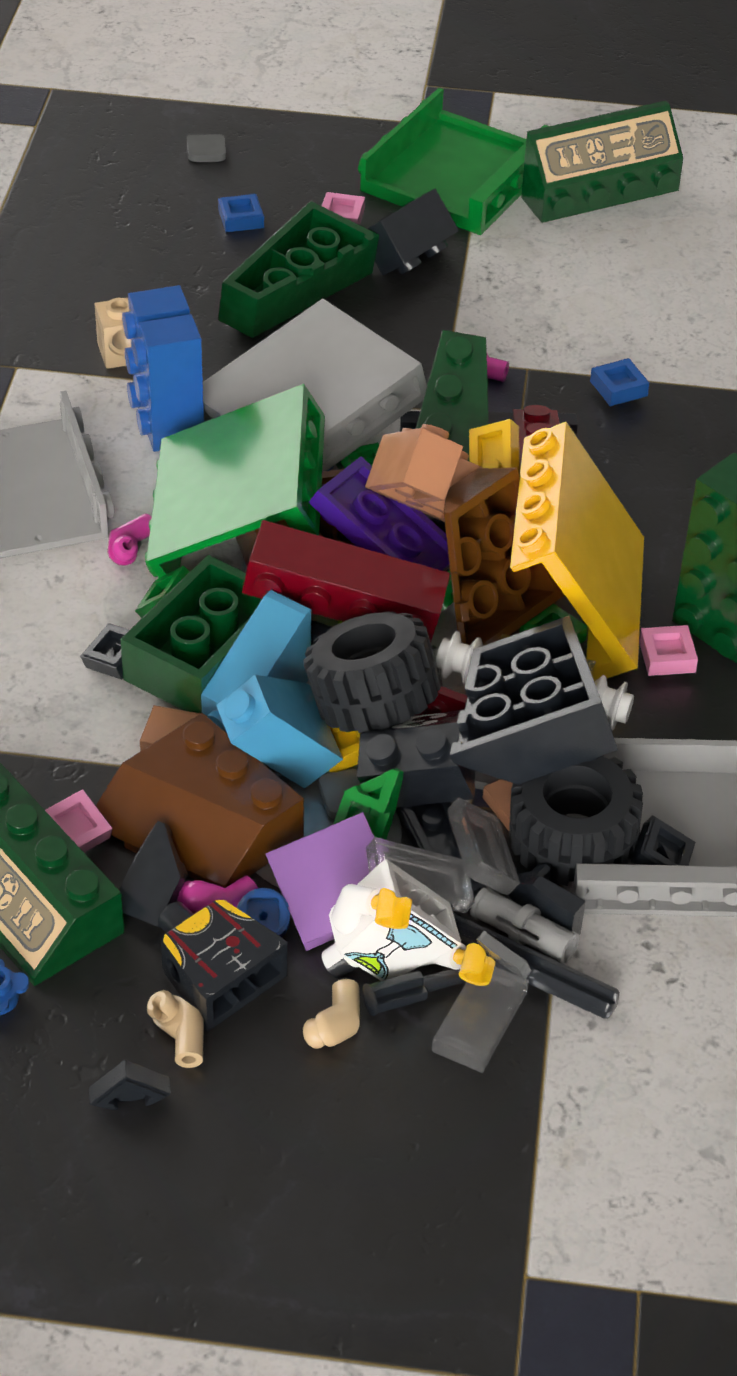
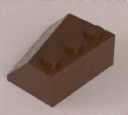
[444,468,564,646]
[96,713,304,888]

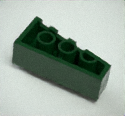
[218,201,379,338]
[416,330,489,462]

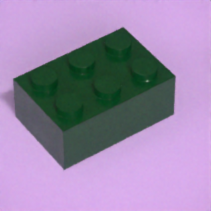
[120,555,262,714]

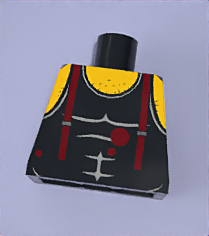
[158,900,287,1032]

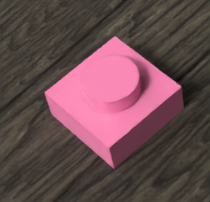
[322,192,365,225]
[639,625,698,676]
[45,789,112,853]

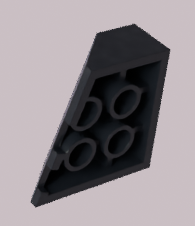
[450,616,618,785]

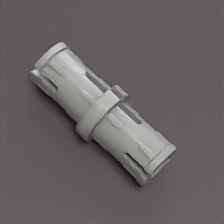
[470,887,580,964]

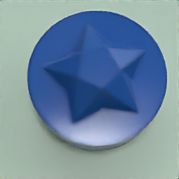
[237,888,290,937]

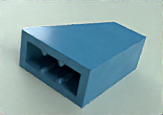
[201,590,311,733]
[216,675,343,789]

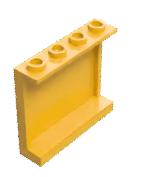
[510,422,644,682]

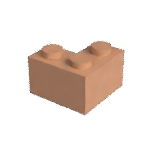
[365,424,483,522]

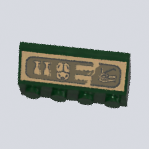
[521,101,683,223]
[0,763,124,986]

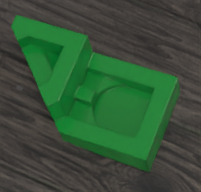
[333,768,404,853]

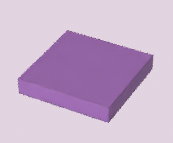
[266,812,384,951]

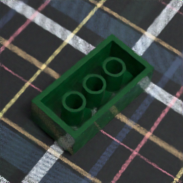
[672,452,737,664]

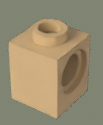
[94,298,131,369]

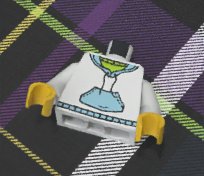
[322,859,496,986]

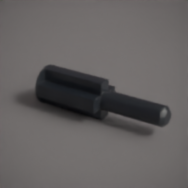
[362,969,466,1016]

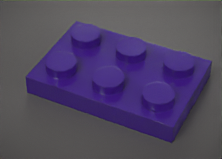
[308,456,450,571]

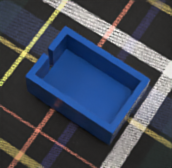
[122,285,204,452]

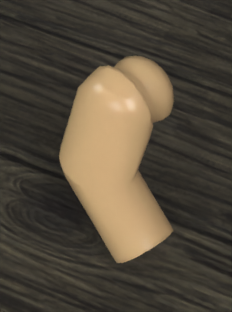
[303,979,360,1049]
[147,990,204,1068]

